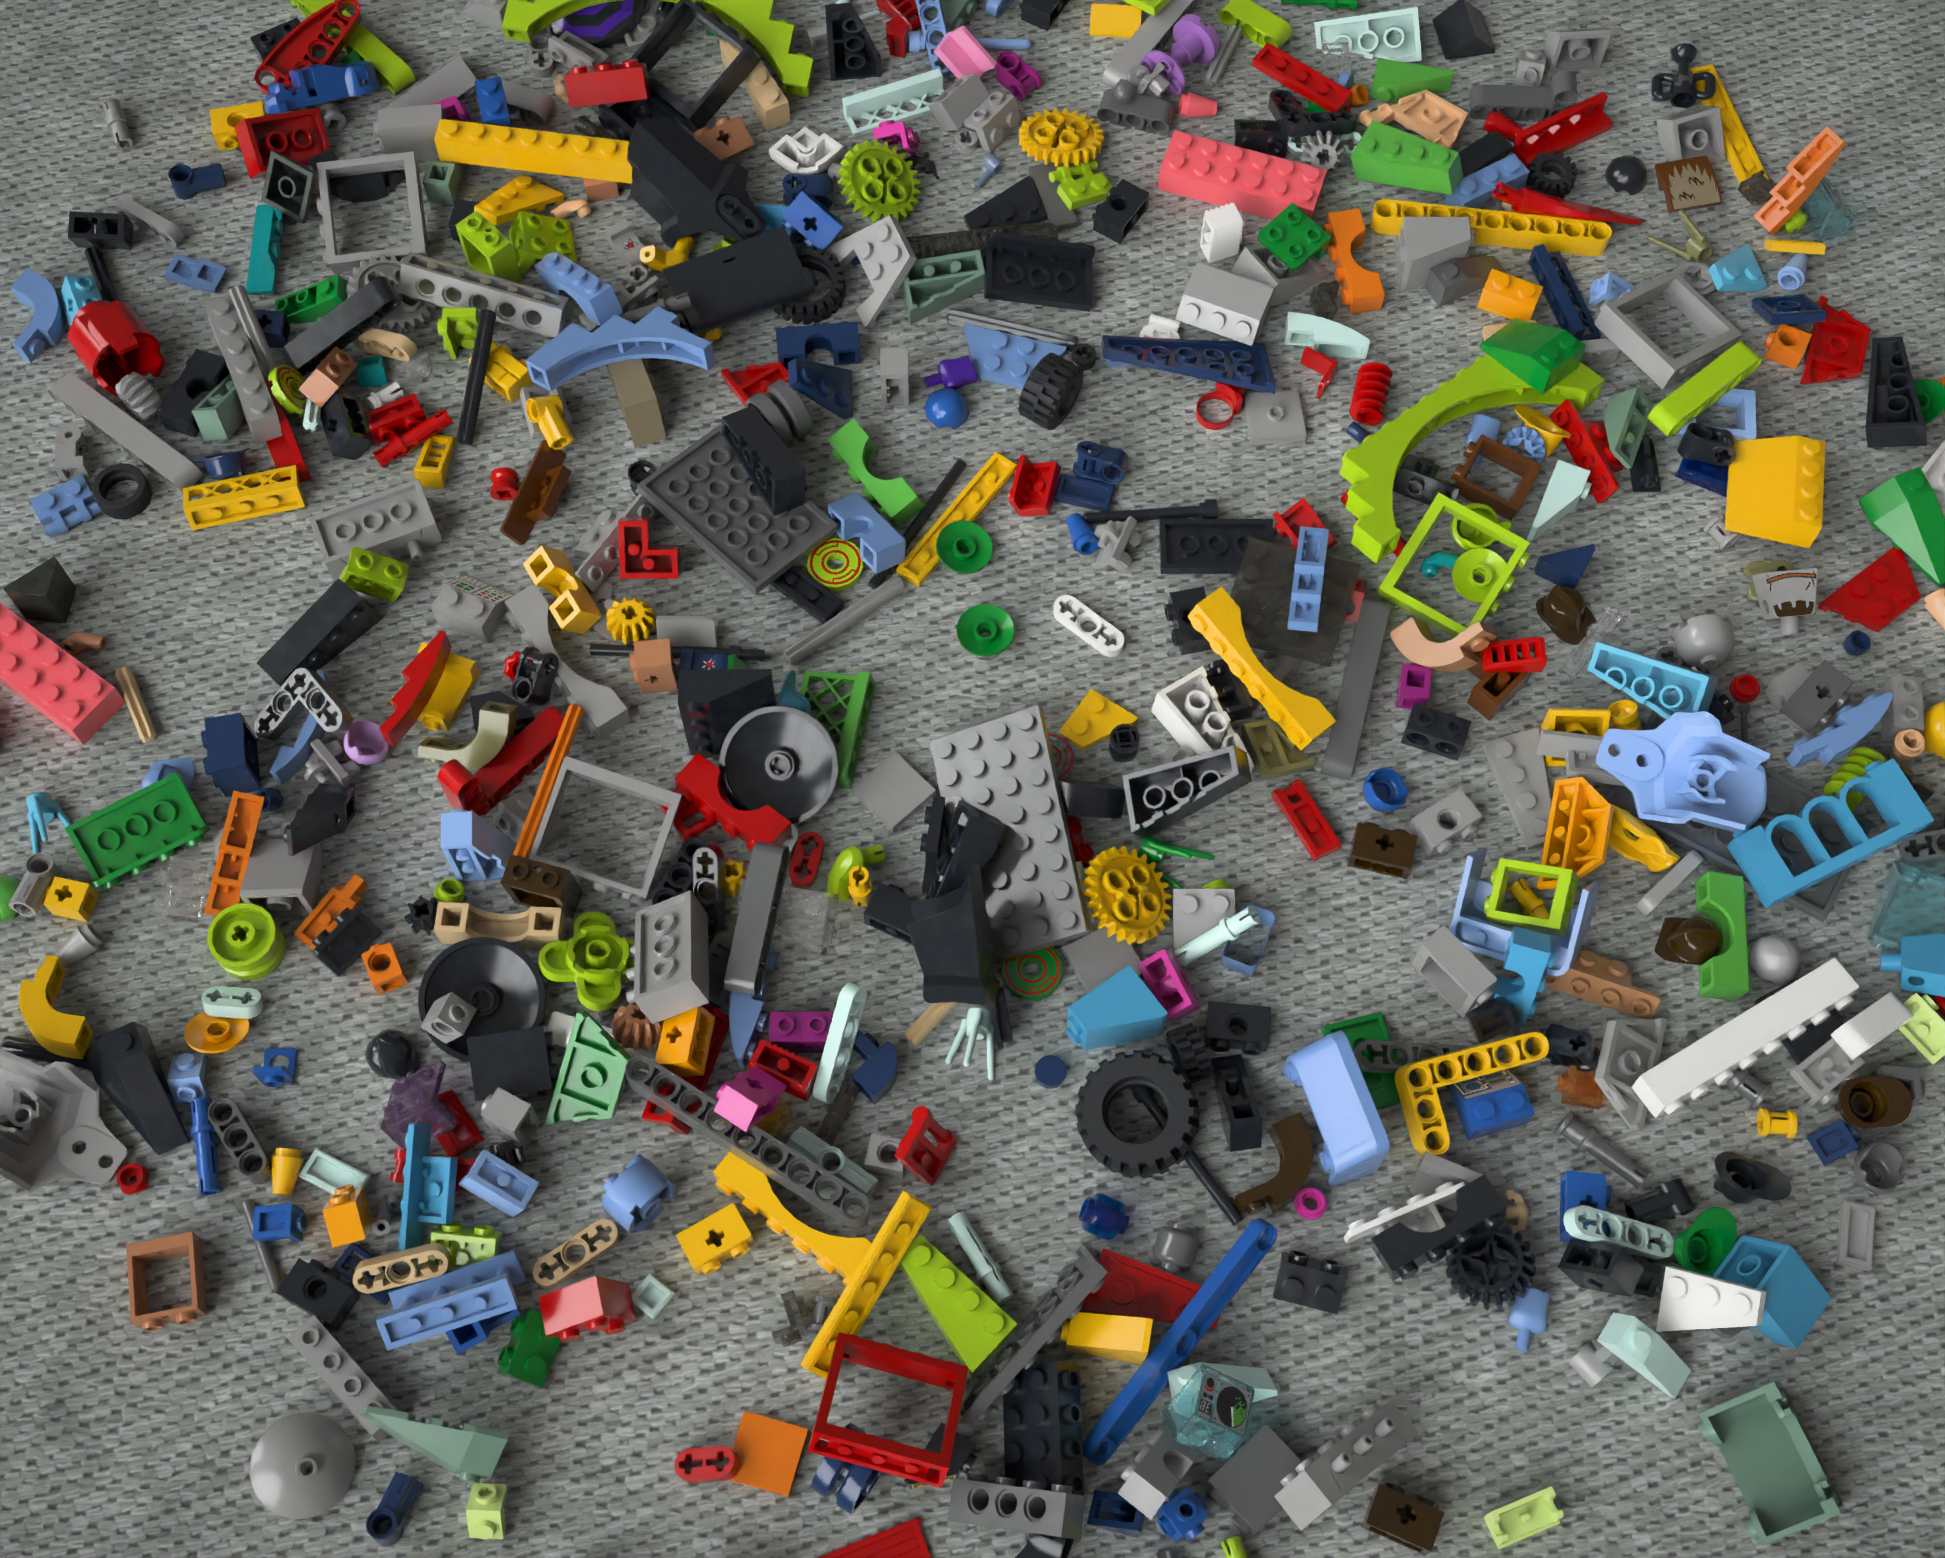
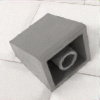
[1395,216,1474,293]
[239,836,324,918]

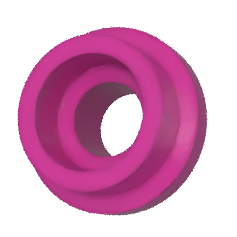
[1294,1187,1327,1220]

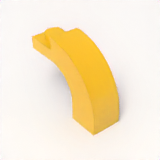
[19,955,93,1060]

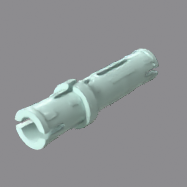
[1175,905,1260,967]
[946,1211,1014,1306]

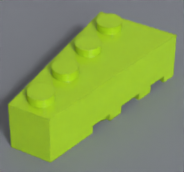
[899,1234,1017,1380]

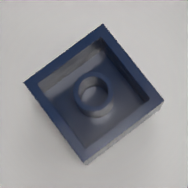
[201,712,261,797]

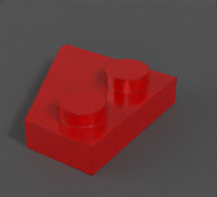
[721,362,789,407]

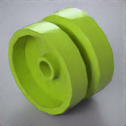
[207,903,286,981]

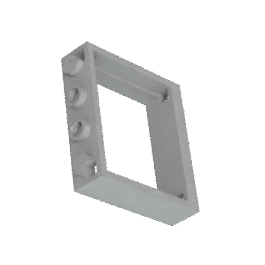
[315,151,430,273]
[1594,270,1743,390]
[528,756,682,904]

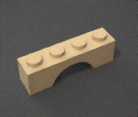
[719,31,791,131]
[434,902,567,949]

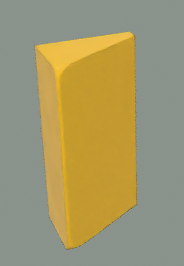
[1089,3,1142,38]

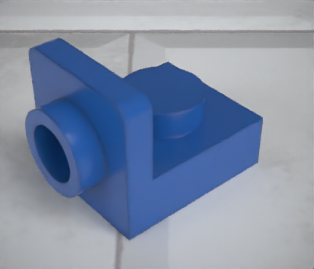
[253,1203,308,1242]

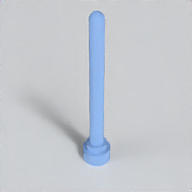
[909,31,1031,53]

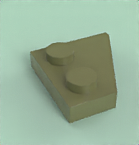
[1241,719,1316,781]

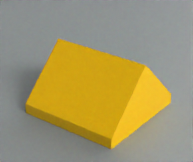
[1541,708,1611,766]

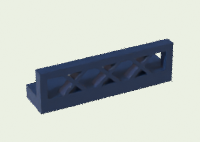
[1528,244,1601,341]

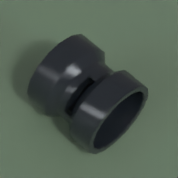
[628,460,656,496]
[1109,724,1140,762]

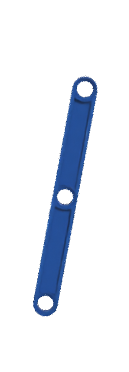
[1082,1218,1277,1466]

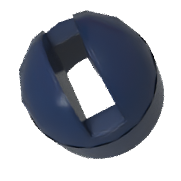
[1843,630,1871,656]
[257,788,284,812]

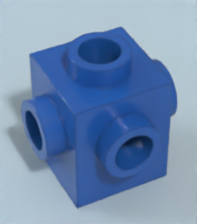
[1155,1487,1209,1543]

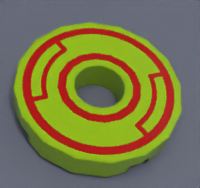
[268,364,307,418]
[807,538,864,592]

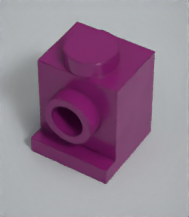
[1395,663,1432,709]

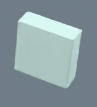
[632,1273,675,1321]

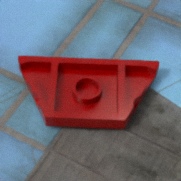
[1800,295,1871,385]
[1818,547,1921,633]

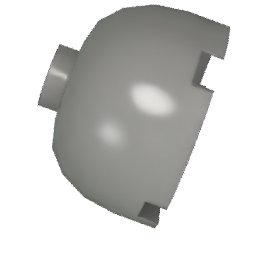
[1672,614,1735,669]

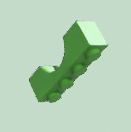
[828,418,925,526]
[1695,871,1751,1001]

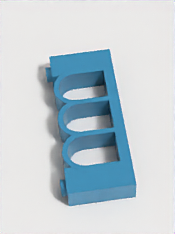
[1727,758,1934,909]

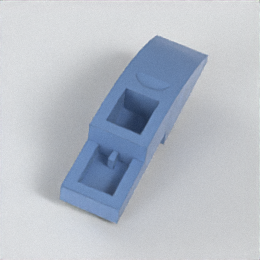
[1787,691,1893,769]
[729,942,778,1069]

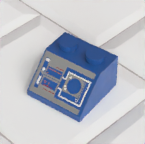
[1447,1068,1535,1140]

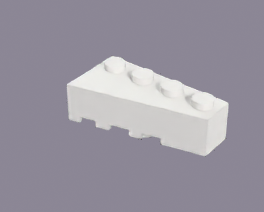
[1151,666,1254,797]

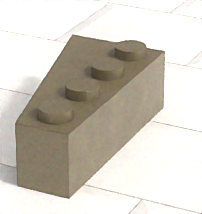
[606,358,666,448]

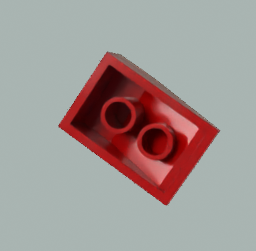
[234,108,331,179]

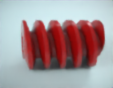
[1349,362,1393,426]

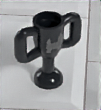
[1651,43,1716,108]

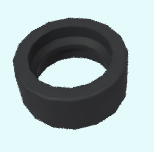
[92,463,152,519]

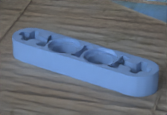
[915,0,952,76]

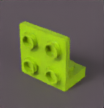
[508,211,577,274]

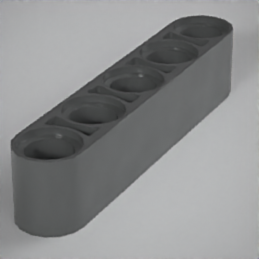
[724,842,790,996]

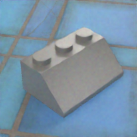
[1175,261,1275,346]

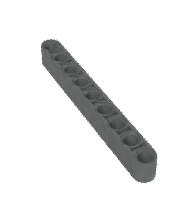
[625,1055,870,1229]

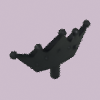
[904,152,939,179]

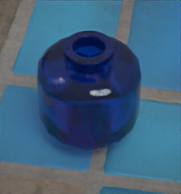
[1079,1193,1129,1241]

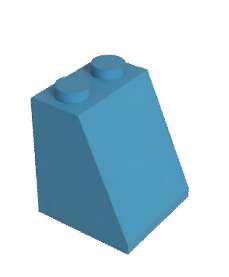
[1065,965,1168,1051]
[1712,1235,1832,1349]

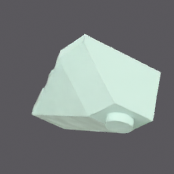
[1314,6,1422,62]

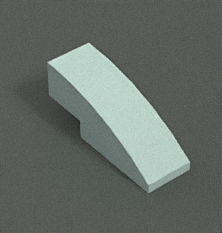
[1284,312,1370,359]

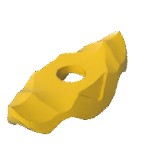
[1608,803,1681,872]

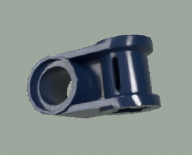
[783,173,834,209]
[1073,441,1129,485]

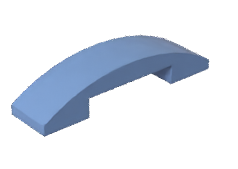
[270,669,331,784]

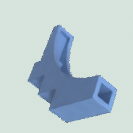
[526,306,715,392]

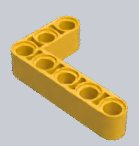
[1395,1032,1549,1155]

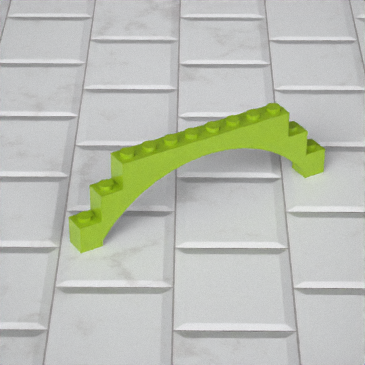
[502,0,814,97]
[1340,354,1605,564]

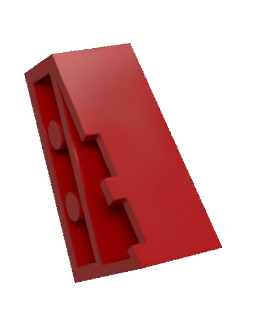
[564,59,651,108]

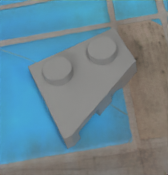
[1173,888,1235,948]

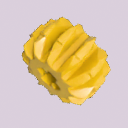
[606,596,655,646]

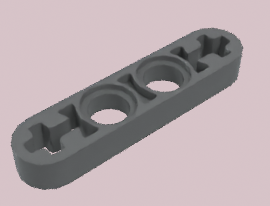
[1353,1040,1475,1076]

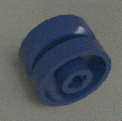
[810,1422,882,1515]

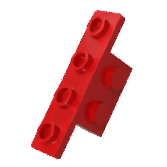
[1550,399,1625,503]

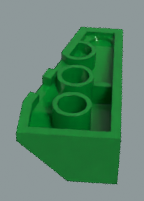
[1858,467,1945,587]

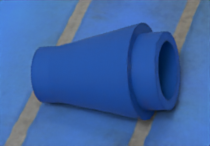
[1066,513,1099,555]

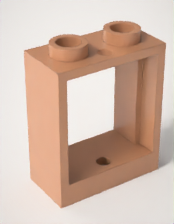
[126,1231,207,1332]

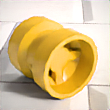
[1608,699,1642,731]

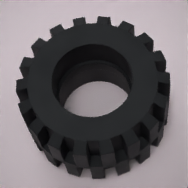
[1018,352,1084,431]

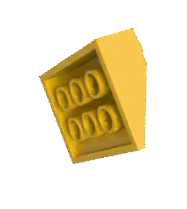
[1724,436,1826,549]

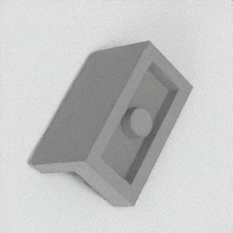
[656,616,719,647]
[1409,1151,1487,1213]

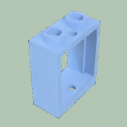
[1677,388,1757,443]

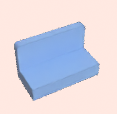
[458,1149,539,1217]

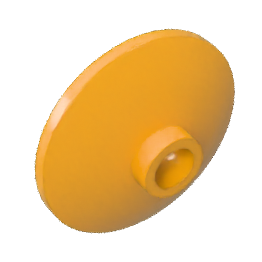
[184,1011,250,1053]

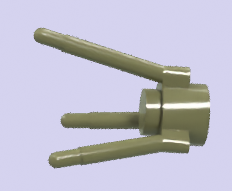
[1647,209,1715,263]

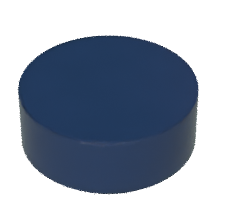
[1034,1055,1066,1089]

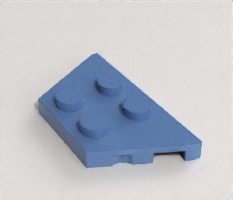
[964,324,1067,389]

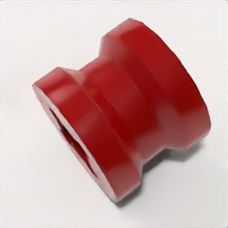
[490,467,519,501]

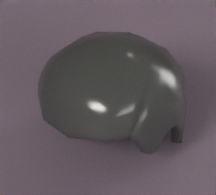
[1853,1141,1905,1194]

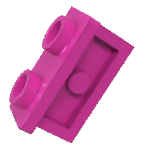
[873,120,920,155]

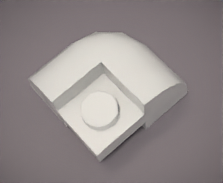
[769,127,844,175]

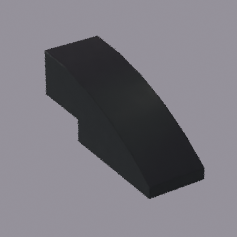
[1459,131,1514,178]

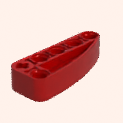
[255,0,362,111]

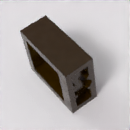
[501,854,583,919]

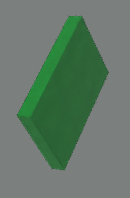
[1321,1012,1401,1110]

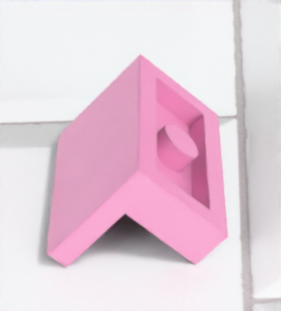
[934,26,997,79]

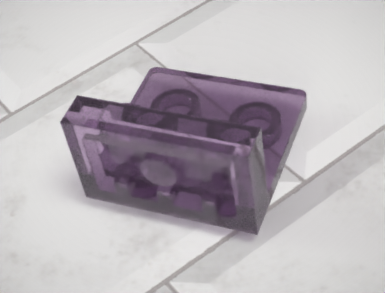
[380,1060,457,1150]

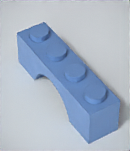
[534,251,623,326]

